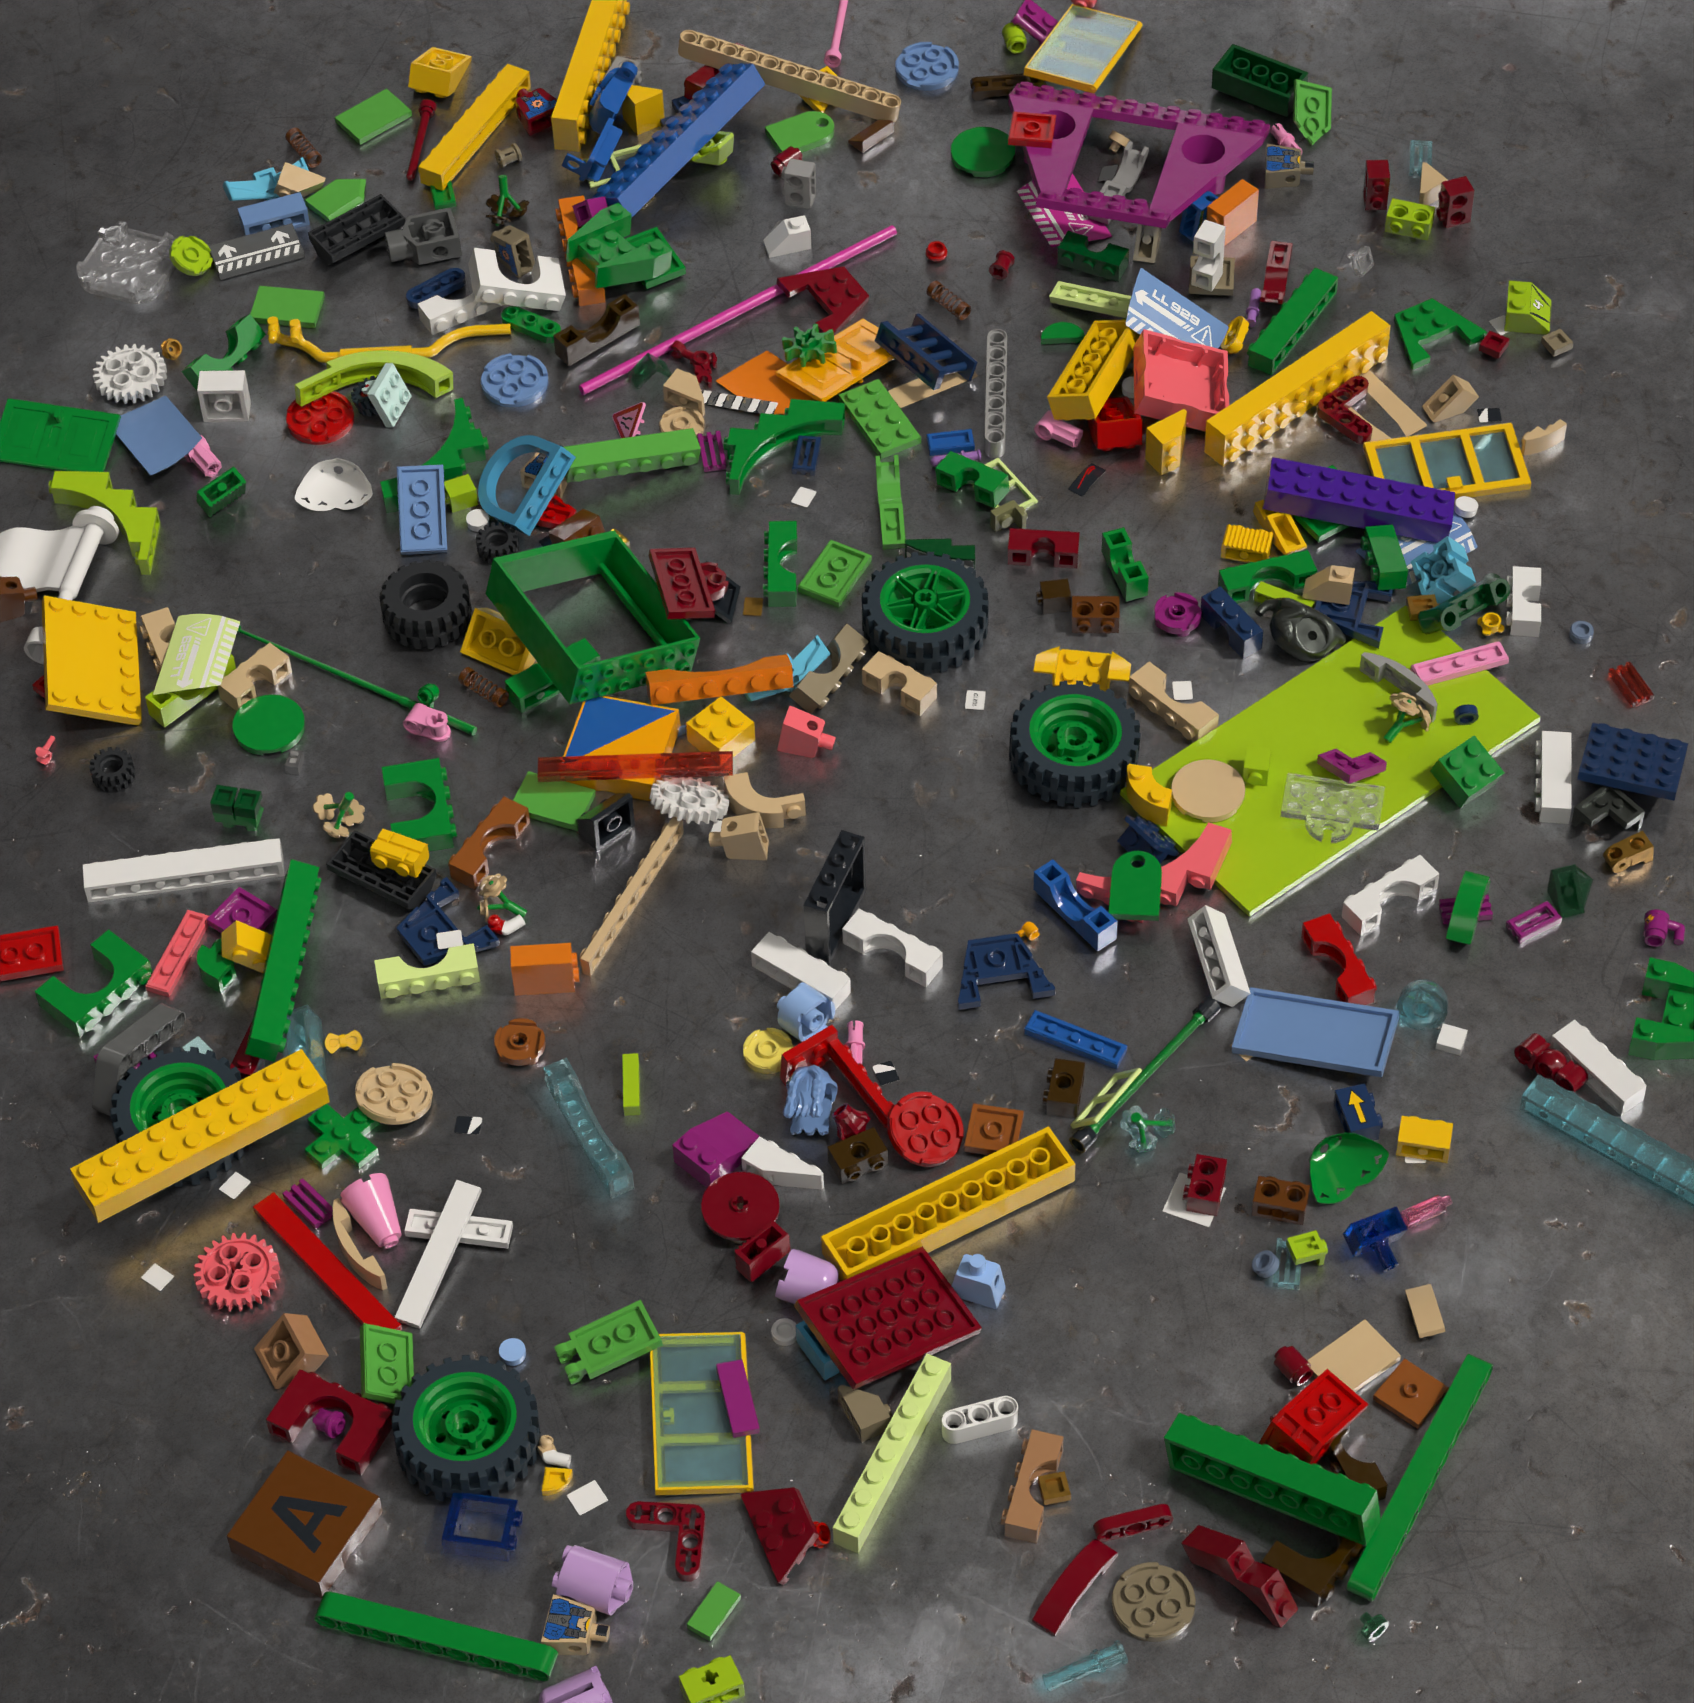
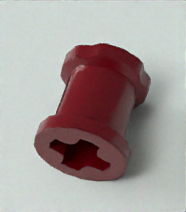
[989,250,1015,280]

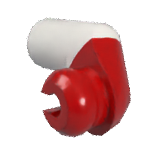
[487,914,526,935]

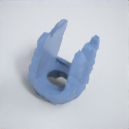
[783,1065,838,1136]

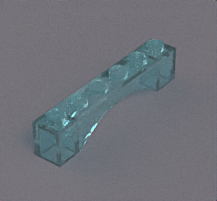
[543,1057,634,1199]

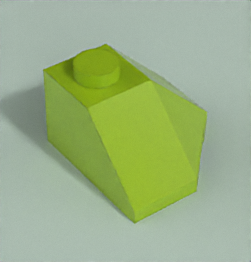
[688,131,734,166]

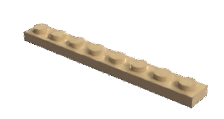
[579,817,684,977]

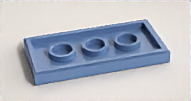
[397,465,447,555]

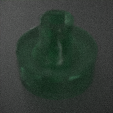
[1359,1612,1389,1642]

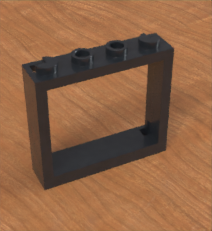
[803,830,866,966]

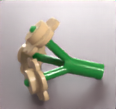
[1383,692,1431,743]
[312,792,365,838]
[477,873,528,922]

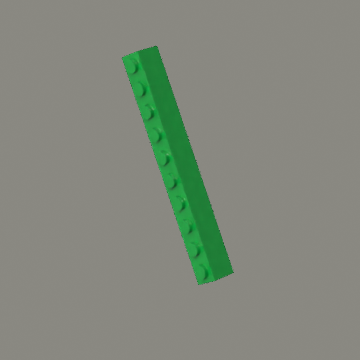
[245,859,322,1062]

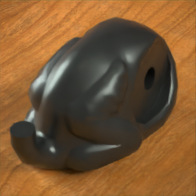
[1255,598,1346,662]

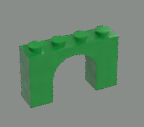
[382,758,457,852]
[35,929,153,1038]

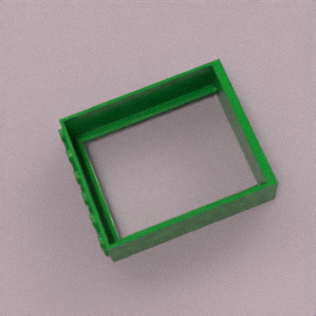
[485,530,700,705]

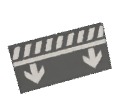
[208,223,305,280]

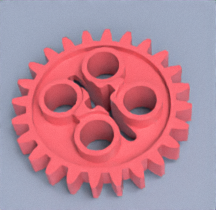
[193,1233,280,1312]

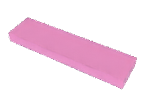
[1410,641,1509,686]

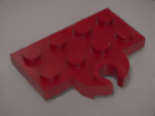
[648,547,729,619]

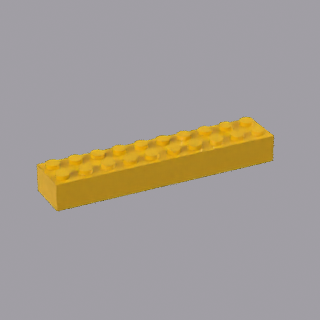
[551,0,630,152]
[1204,311,1391,467]
[70,1049,330,1223]
[821,1126,1075,1282]

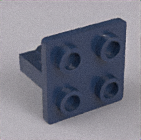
[1117,815,1179,866]

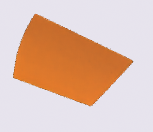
[716,351,828,415]

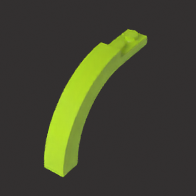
[295,350,454,407]

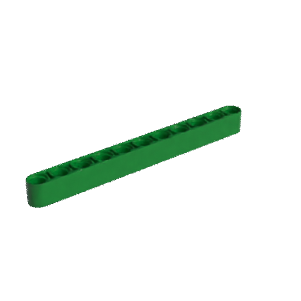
[1346,1354,1494,1602]

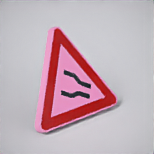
[612,402,646,438]

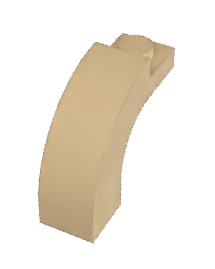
[724,772,806,828]

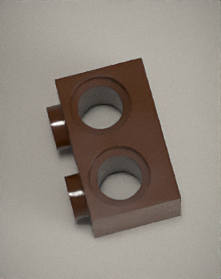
[1072,596,1120,634]
[1251,1176,1310,1225]

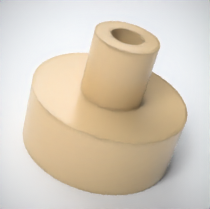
[1108,130,1130,153]

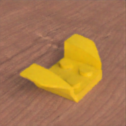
[1033,646,1131,692]

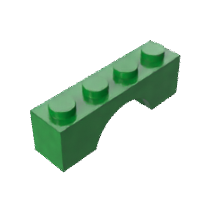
[181,314,266,391]
[763,521,797,607]
[1218,550,1317,604]

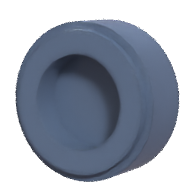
[1569,621,1594,644]
[1252,1250,1279,1278]

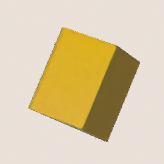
[622,85,665,136]

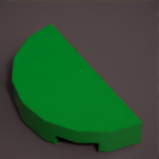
[1041,322,1085,344]

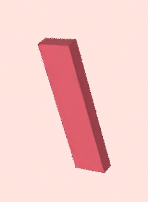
[146,910,209,997]

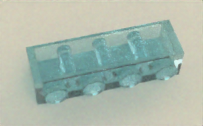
[287,1004,328,1089]

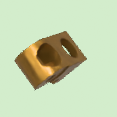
[1603,830,1654,873]

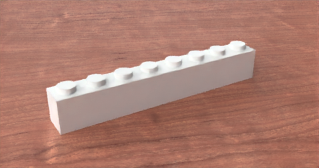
[83,838,285,903]

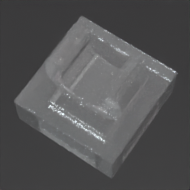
[1346,245,1374,277]

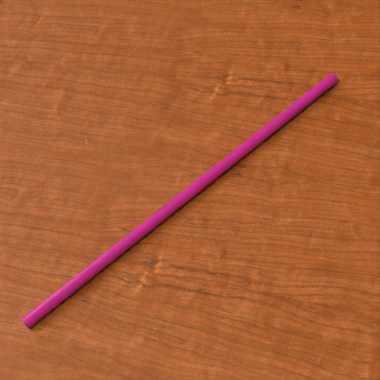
[579,225,897,395]

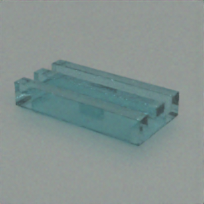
[1409,140,1432,176]
[1272,1238,1301,1290]

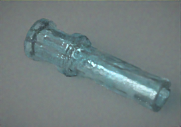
[1042,1640,1128,1692]

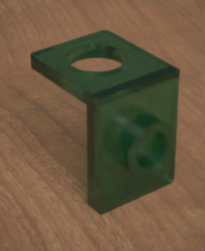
[628,353,672,389]

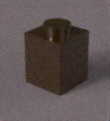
[1036,578,1072,615]

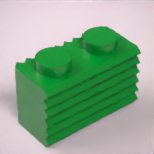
[196,466,246,517]

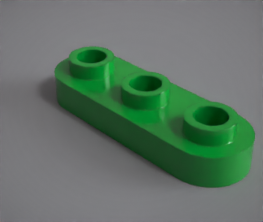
[501,306,561,343]

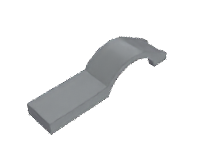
[1088,141,1149,225]

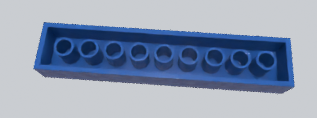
[592,63,766,218]

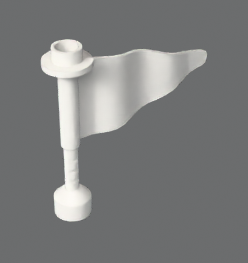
[0,506,119,665]

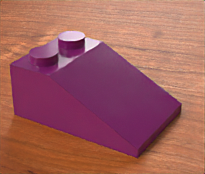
[672,1111,759,1188]

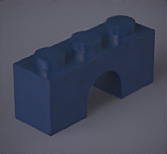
[1201,586,1263,659]

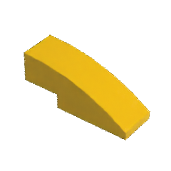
[1253,499,1307,555]

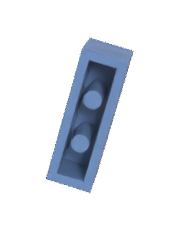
[237,192,310,236]

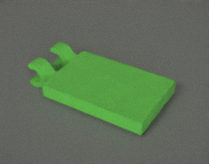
[554,1300,663,1384]

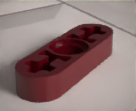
[1093,1504,1174,1542]

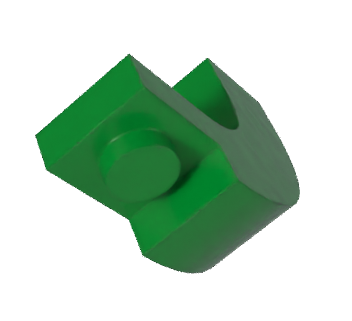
[1446,871,1491,945]

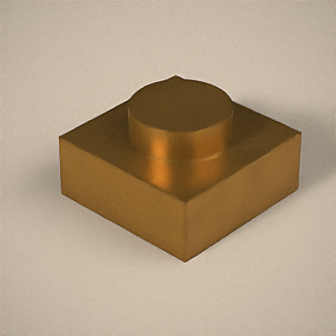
[1038,1471,1071,1505]

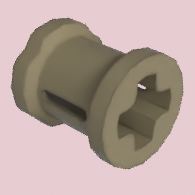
[494,143,522,168]

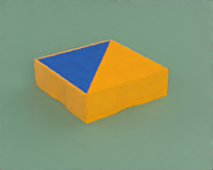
[559,696,681,801]

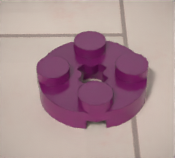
[1154,592,1202,637]

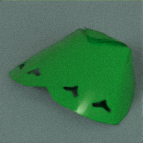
[1308,1133,1389,1204]

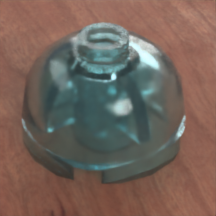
[1397,979,1448,1030]

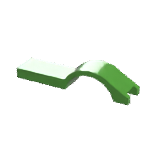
[875,455,905,550]

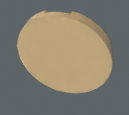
[1172,760,1245,822]
[355,1063,433,1125]

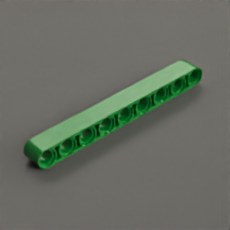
[314,1591,558,1681]

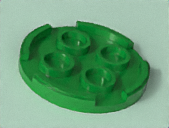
[951,127,1015,177]
[233,695,305,756]

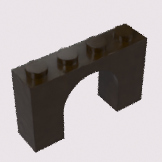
[1262,1534,1364,1608]

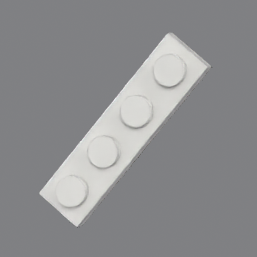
[404,1209,513,1249]

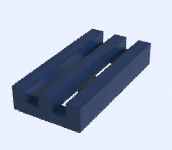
[792,435,821,476]

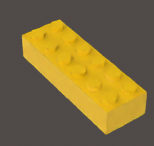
[1047,319,1140,421]

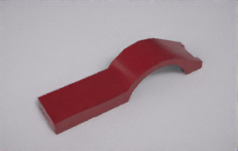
[1260,241,1293,304]

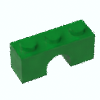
[935,451,1010,508]
[1101,527,1149,602]

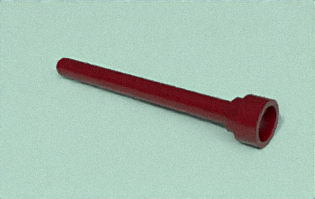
[406,99,437,181]

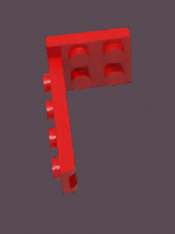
[780,1025,895,1128]

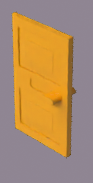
[775,318,894,402]

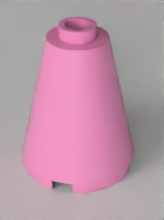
[339,1173,402,1249]

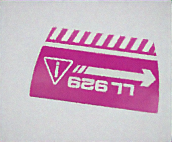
[1017,173,1112,247]

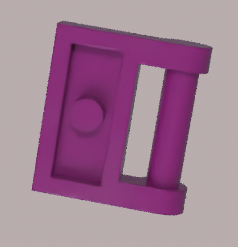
[1010,0,1058,46]

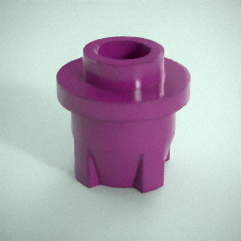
[313,1408,346,1438]

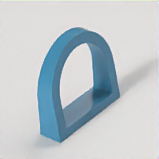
[478,435,576,536]

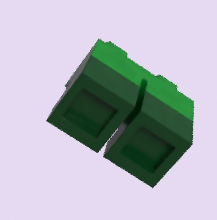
[210,785,264,831]

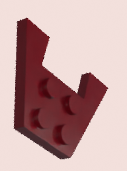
[776,266,869,335]

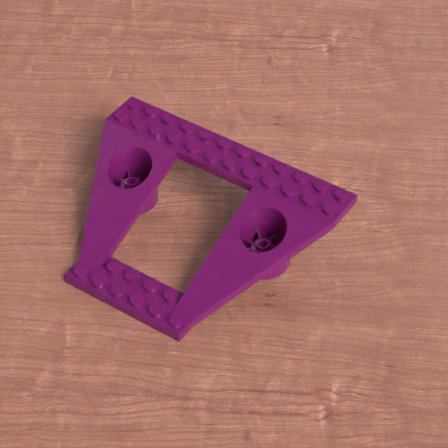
[1008,82,1270,229]

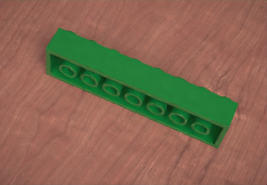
[1164,1413,1381,1546]

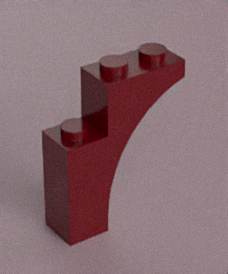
[1181,1525,1298,1628]

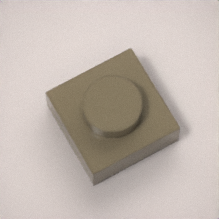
[1541,328,1573,357]

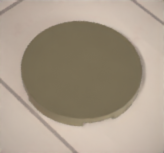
[1111,1562,1196,1642]

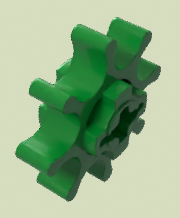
[782,324,837,367]

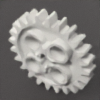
[93,344,167,404]
[649,775,729,824]

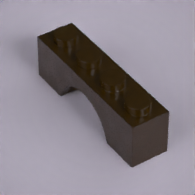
[553,294,640,366]
[1323,1424,1388,1501]

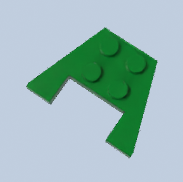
[1394,298,1487,370]

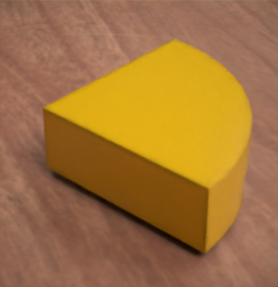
[542,1467,573,1496]

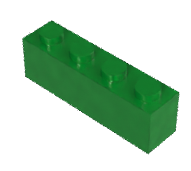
[504,638,601,714]

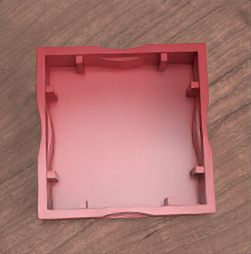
[1133,329,1229,432]

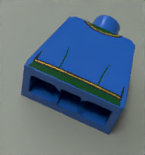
[1179,191,1218,242]

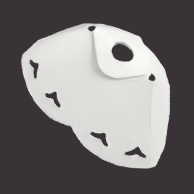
[295,458,373,511]

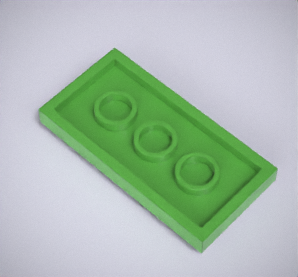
[839,379,921,459]

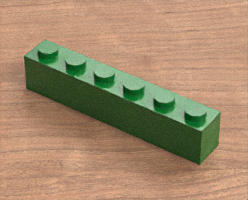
[1247,268,1338,376]

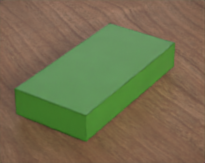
[687,1581,741,1641]

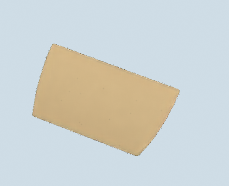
[1331,370,1427,441]

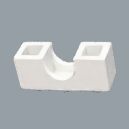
[1191,220,1226,292]
[1506,566,1541,637]

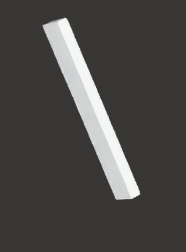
[395,1180,482,1329]

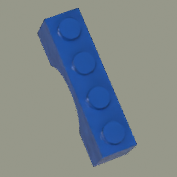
[1033,859,1117,952]

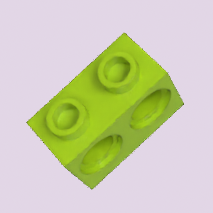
[1385,198,1435,241]

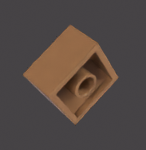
[254,1313,329,1389]

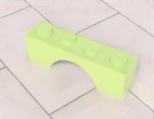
[374,943,480,999]

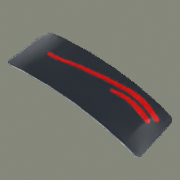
[1068,463,1106,497]

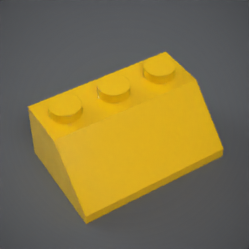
[460,608,536,675]

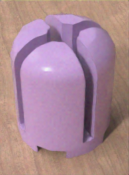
[538,1666,613,1703]

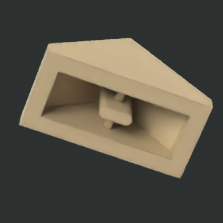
[1419,162,1448,205]

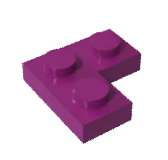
[1317,749,1387,784]

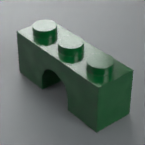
[1057,231,1129,282]

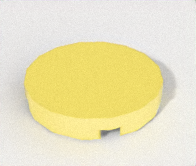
[743,1028,793,1074]

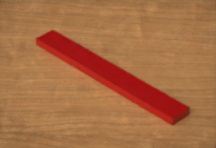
[253,1192,402,1331]

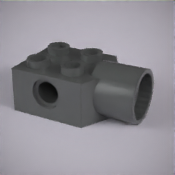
[384,208,462,265]

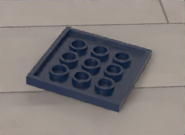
[1577,723,1689,801]

